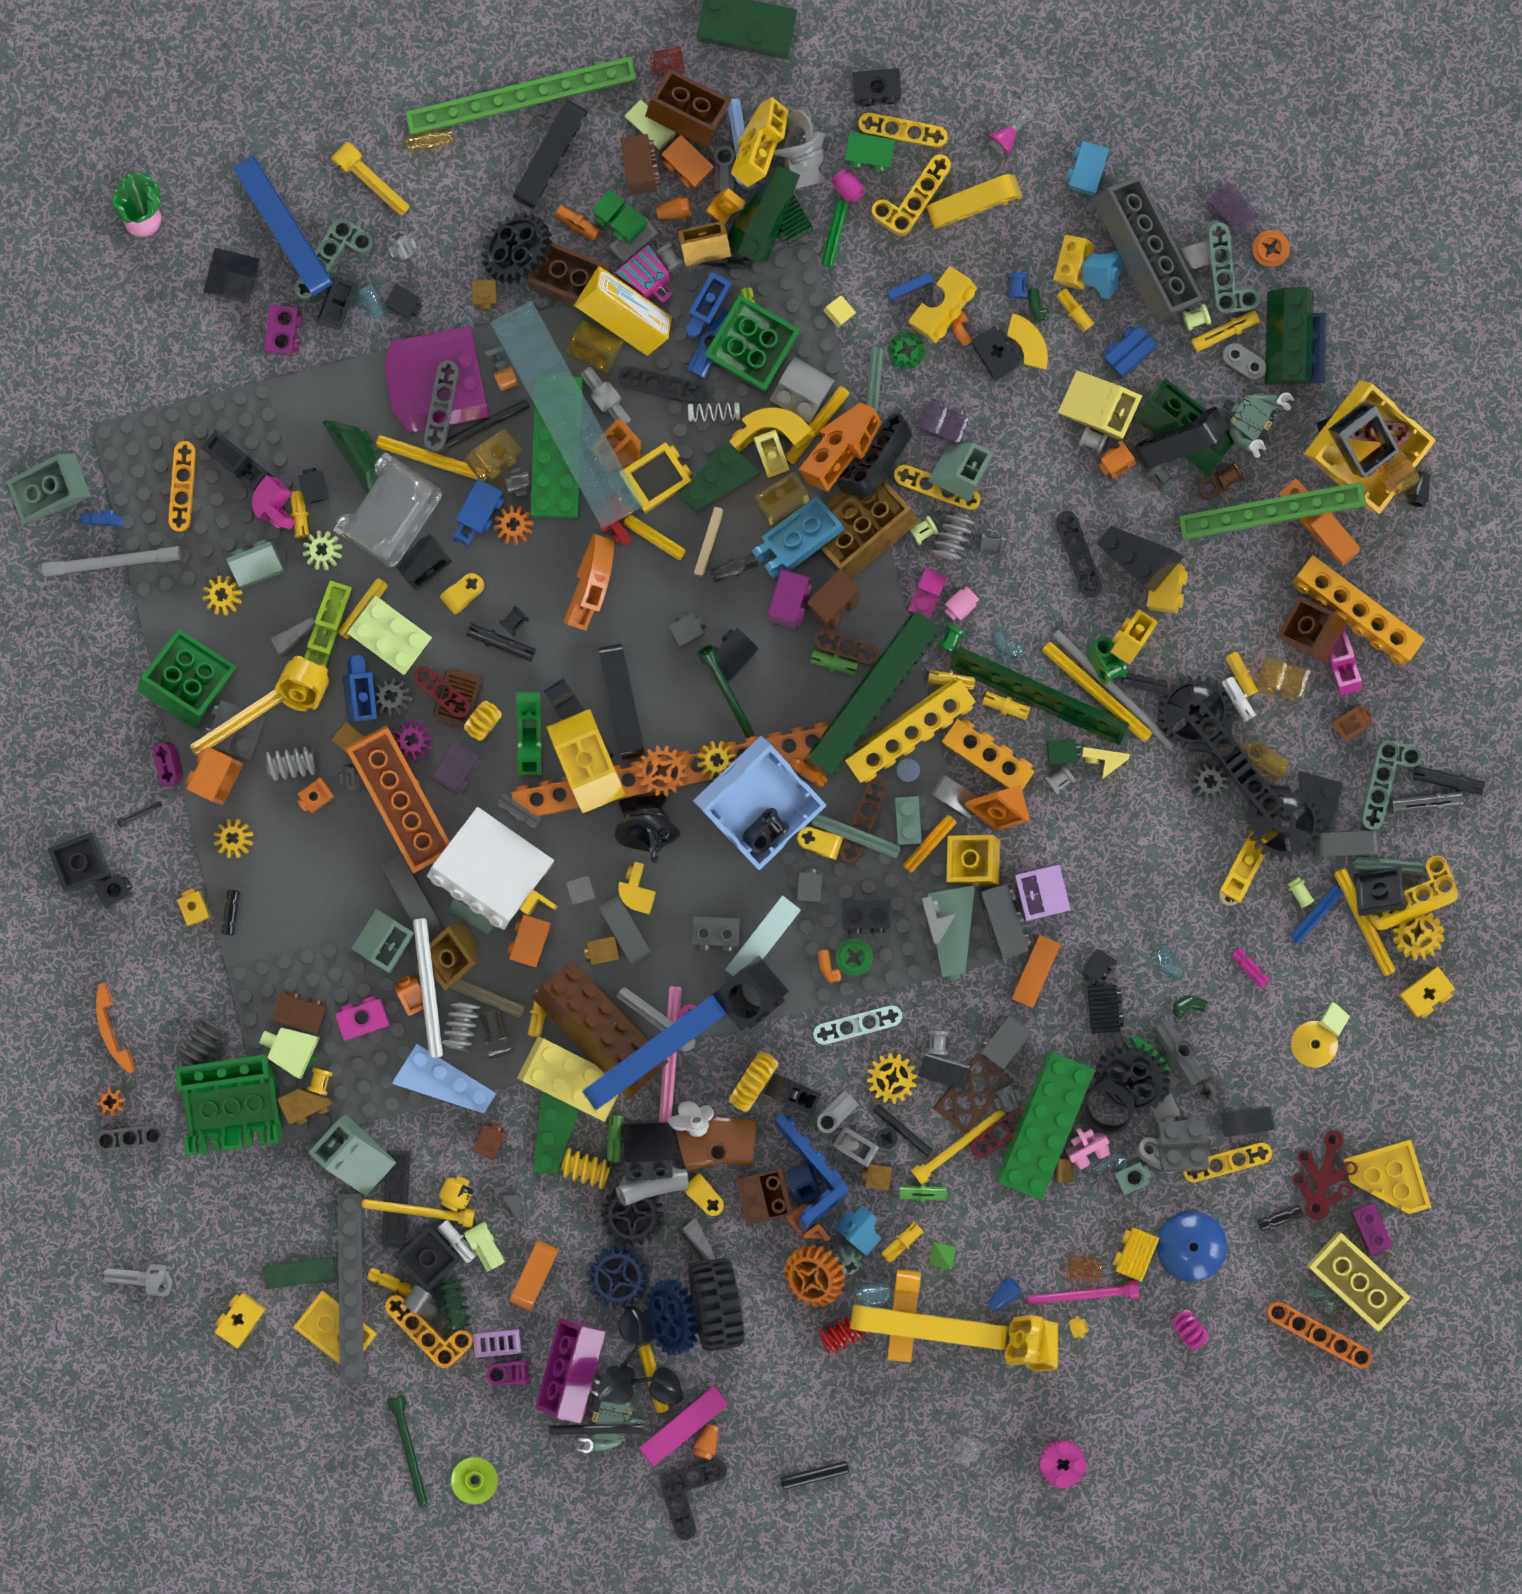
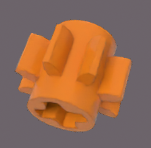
[96,1087,127,1116]

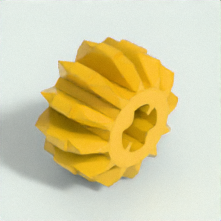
[203,576,243,616]
[464,701,502,741]
[697,741,737,780]
[214,819,253,858]

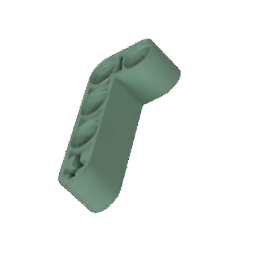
[294,219,374,302]
[1205,220,1260,313]
[1360,741,1422,831]

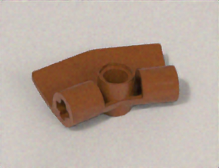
[675,1117,757,1172]

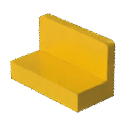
[520,890,558,915]

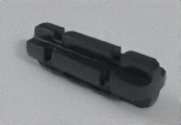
[1121,673,1168,694]
[221,890,240,936]
[1257,1205,1303,1231]

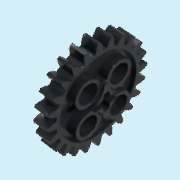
[481,212,553,285]
[1093,1042,1170,1115]

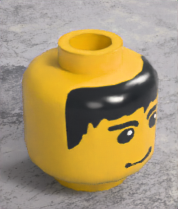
[439,1175,473,1212]

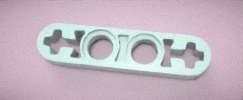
[813,1006,902,1045]

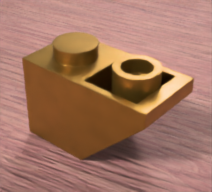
[277,1089,334,1126]

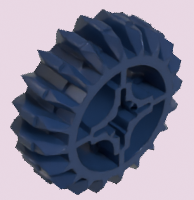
[587,1245,650,1309]

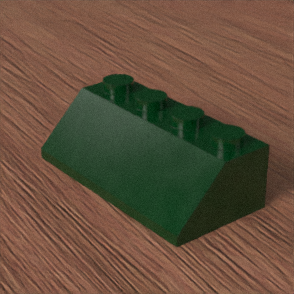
[1265,287,1314,385]
[1135,379,1234,475]

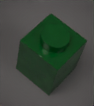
[1047,739,1082,766]

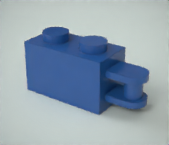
[686,272,732,338]
[453,479,505,548]
[342,655,377,722]

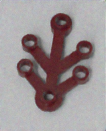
[1292,1130,1358,1220]

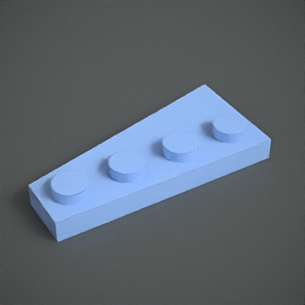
[392,1044,497,1114]

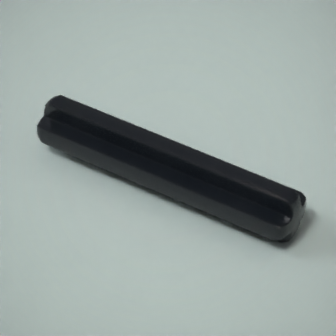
[781,1461,850,1490]

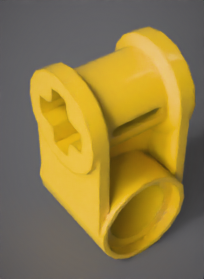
[440,573,484,615]
[797,827,843,860]
[683,1173,724,1216]

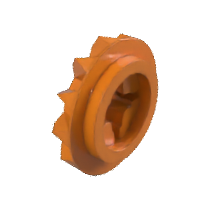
[1252,230,1290,268]

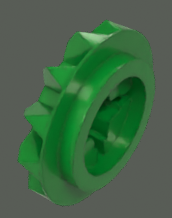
[888,332,925,369]
[836,938,873,976]

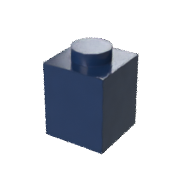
[786,1162,821,1204]

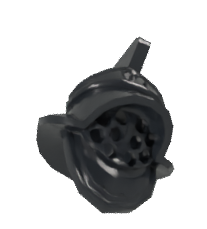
[614,794,681,863]

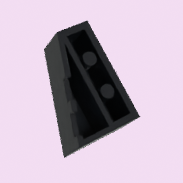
[1096,526,1184,592]

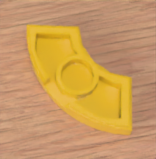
[1007,313,1048,370]

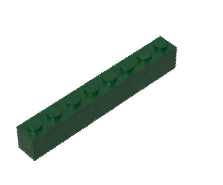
[804,610,939,777]

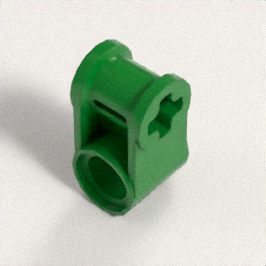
[1086,636,1127,684]

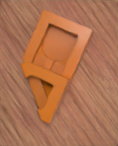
[785,1203,830,1241]

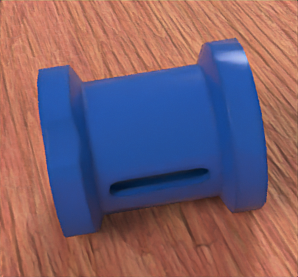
[1007,273,1028,298]

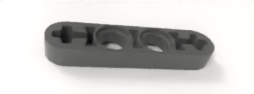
[424,360,459,451]

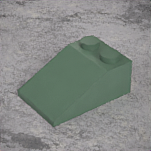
[6,454,91,524]

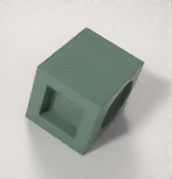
[1114,1162,1152,1195]

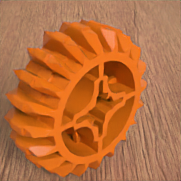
[783,1244,846,1308]

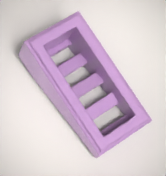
[473,1329,522,1358]

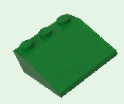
[704,295,801,393]
[136,629,237,729]

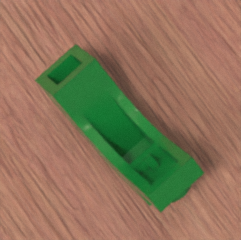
[516,692,542,775]

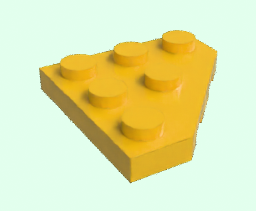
[1342,1139,1431,1214]

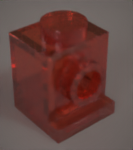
[650,46,685,77]

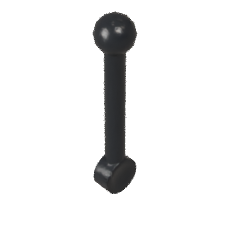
[117,801,163,827]

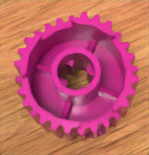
[1038,1439,1087,1489]

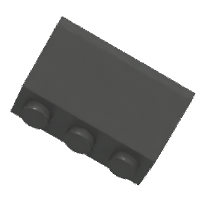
[980,884,1031,960]

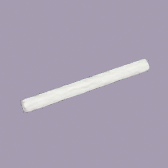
[413,918,443,1058]

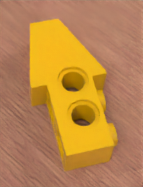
[731,97,789,187]

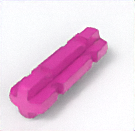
[1231,948,1270,988]

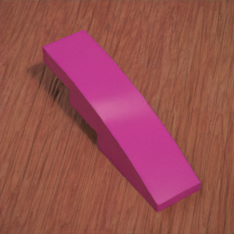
[638,1386,728,1467]

